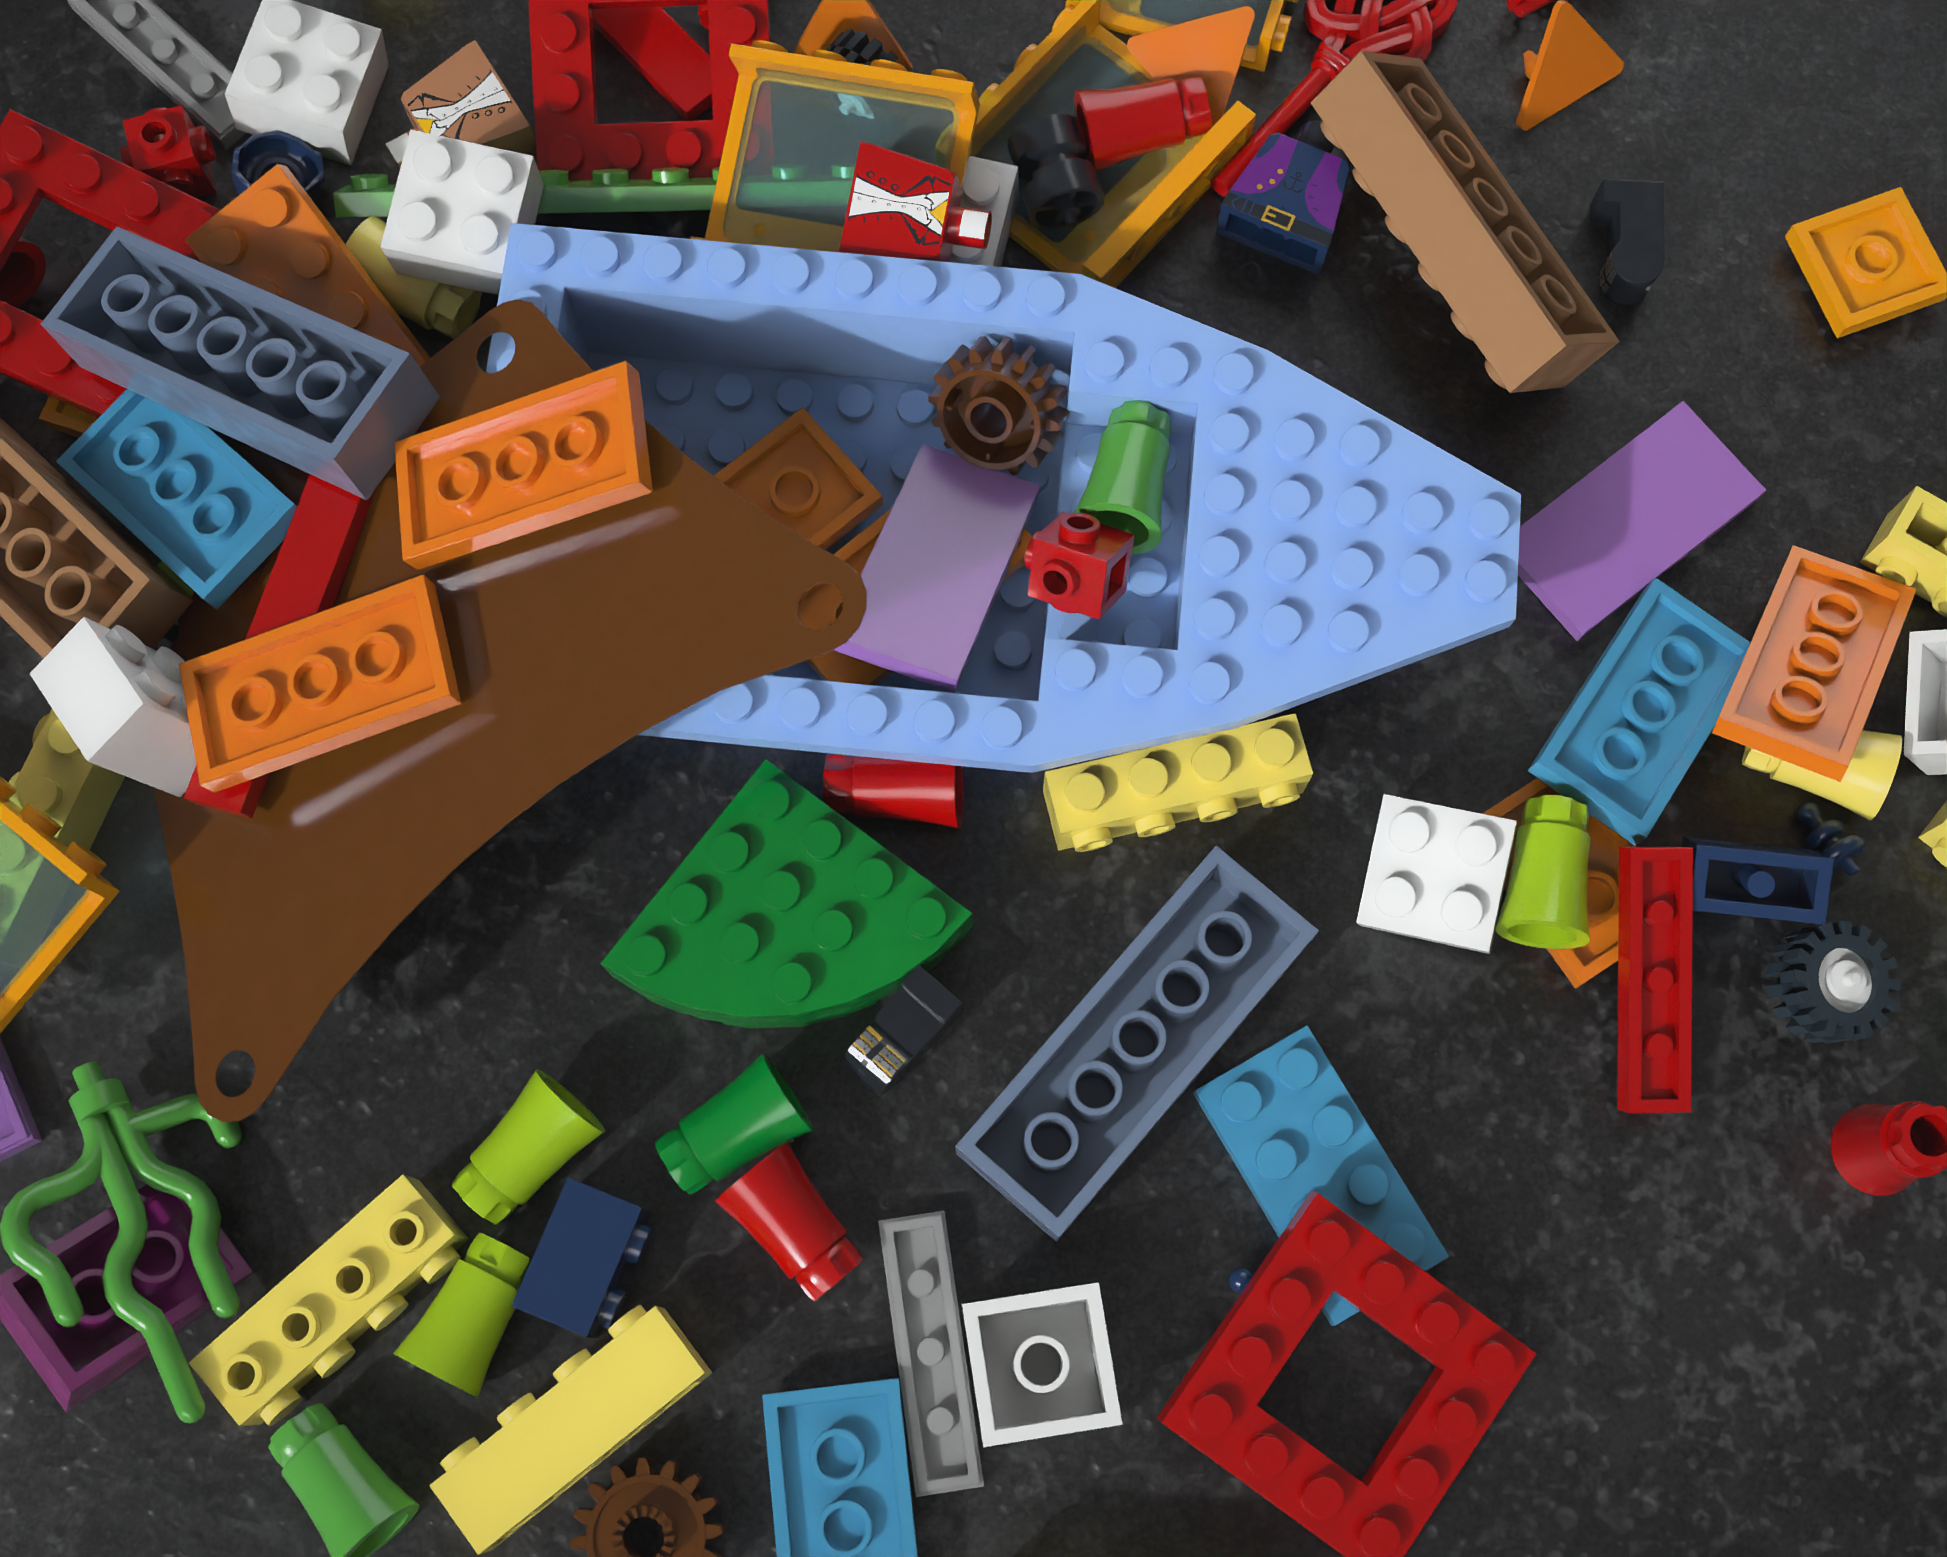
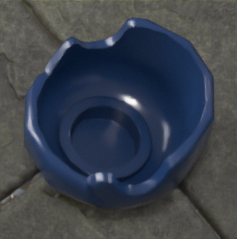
[231,130,325,204]

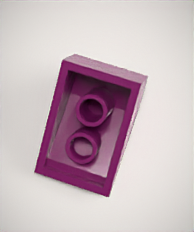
[0,1166,253,1412]

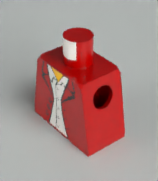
[839,142,992,262]

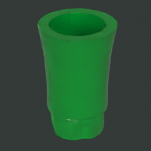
[655,1053,814,1195]

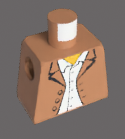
[385,40,537,170]

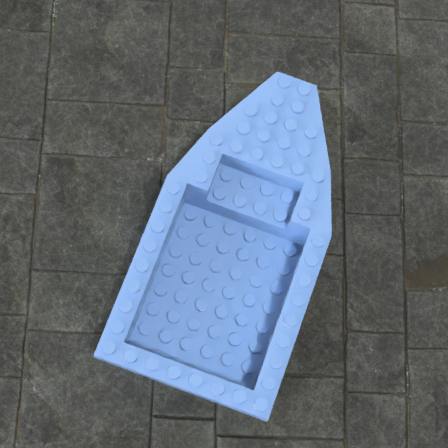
[486,223,1521,773]

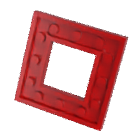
[529,0,776,181]
[0,109,220,418]
[1157,1191,1537,1557]

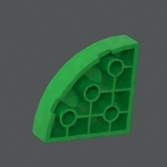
[600,759,973,1029]

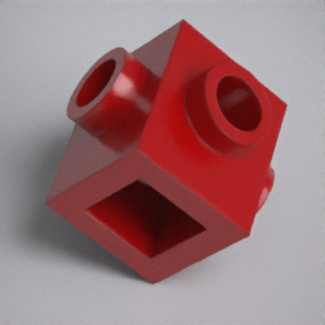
[120,105,217,198]
[1024,512,1134,620]

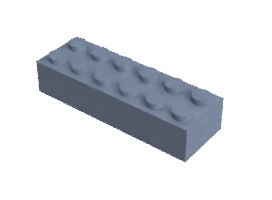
[41,226,440,500]
[955,846,1319,1242]

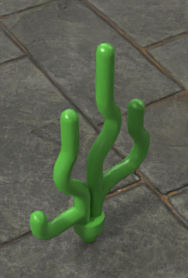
[0,1061,242,1423]

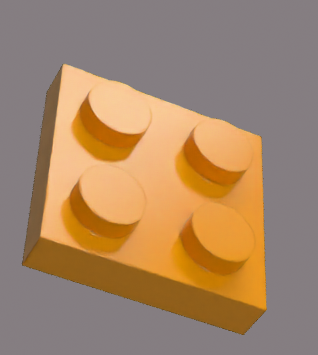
[1785,187,1947,338]

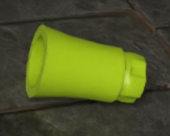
[1495,795,1591,949]
[452,1069,605,1226]
[393,1232,531,1398]

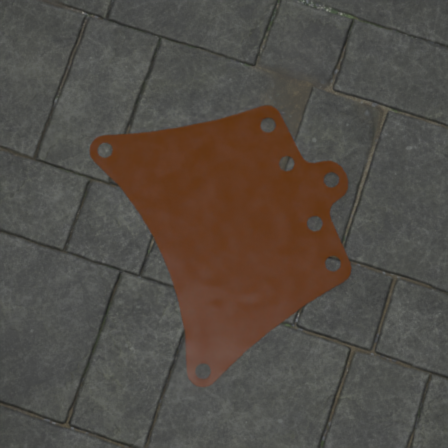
[153,299,867,1122]

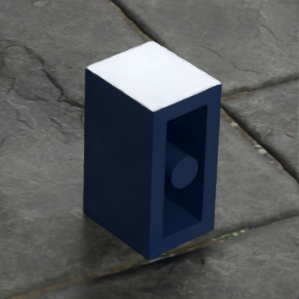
[1682,836,1834,925]
[512,1178,654,1339]

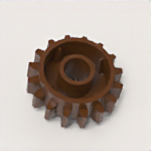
[928,336,1070,475]
[569,1457,726,1557]

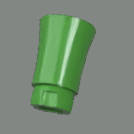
[1074,400,1171,555]
[268,1403,420,1557]

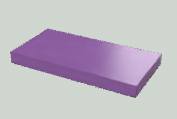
[1518,401,1767,642]
[834,444,1041,693]

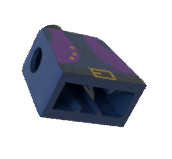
[1216,121,1350,275]

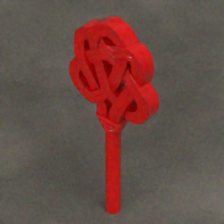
[1210,0,1458,197]

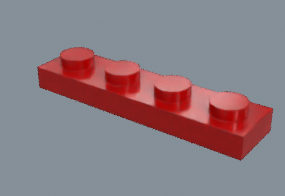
[1617,847,1693,1114]

